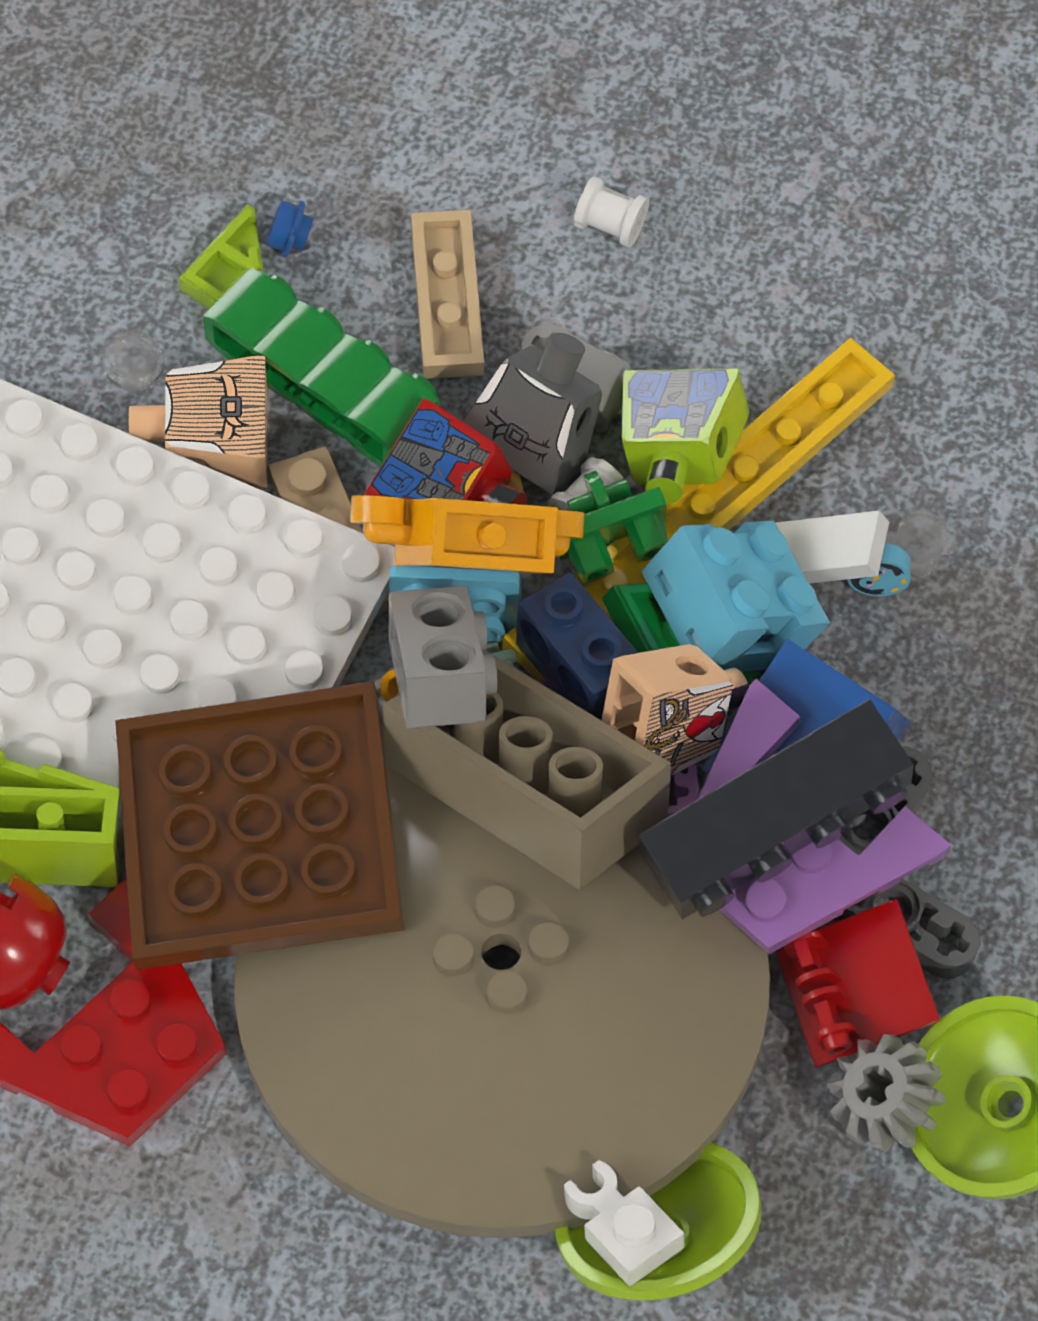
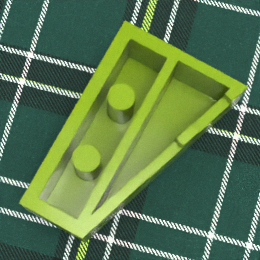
[0,750,124,887]

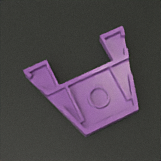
[697,679,951,954]

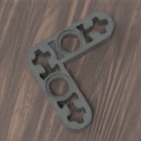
[837,746,980,978]

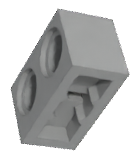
[389,585,497,729]

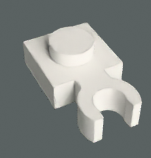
[564,1160,684,1287]

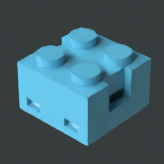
[641,521,830,671]

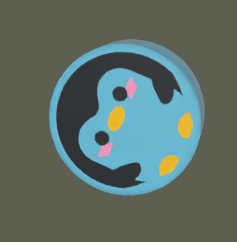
[847,543,911,597]

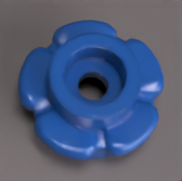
[266,200,314,257]

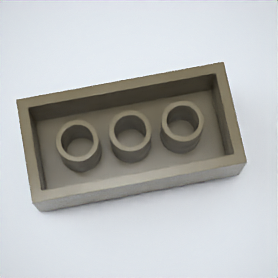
[383,650,671,890]

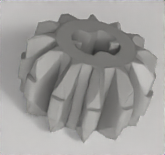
[827,1034,947,1152]

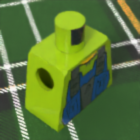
[622,368,749,503]

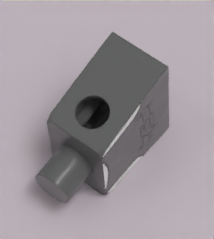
[463,333,602,495]

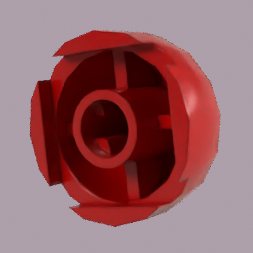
[0,873,70,1010]

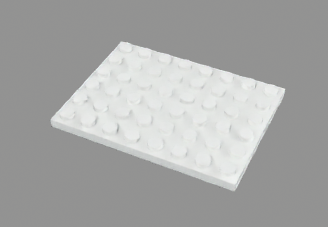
[0,379,395,797]

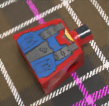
[364,398,527,505]

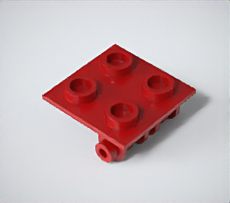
[776,899,941,1069]

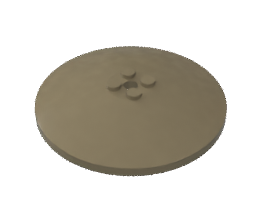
[234,766,770,1238]

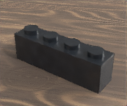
[638,699,914,920]

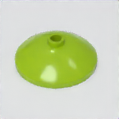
[911,996,1038,1199]
[555,1142,762,1301]

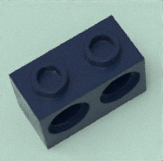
[516,572,638,721]

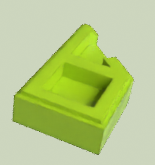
[178,204,264,309]

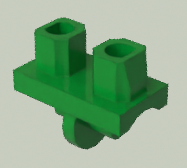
[559,471,668,584]

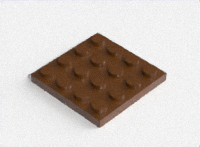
[115,681,405,970]

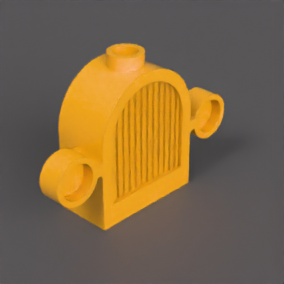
[350,495,585,574]

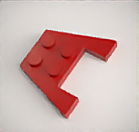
[0,878,227,1147]

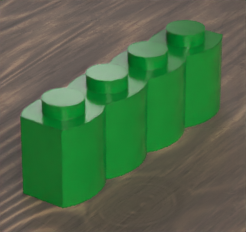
[203,268,440,467]

